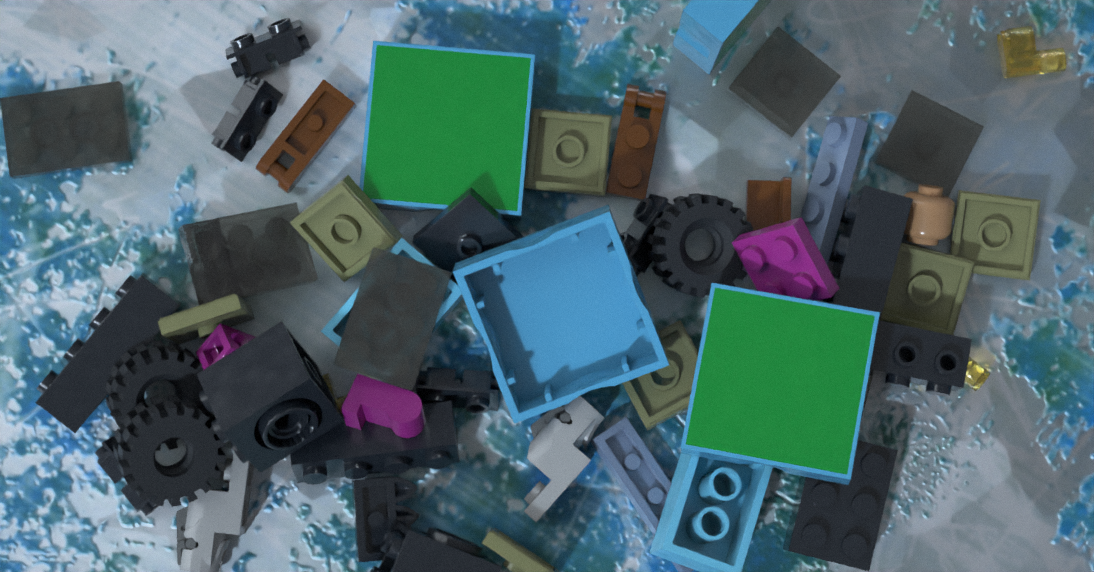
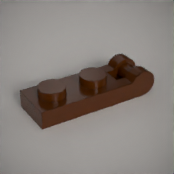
[255,79,357,194]
[605,84,667,201]

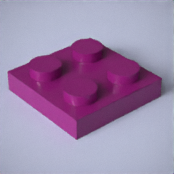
[732,217,839,301]

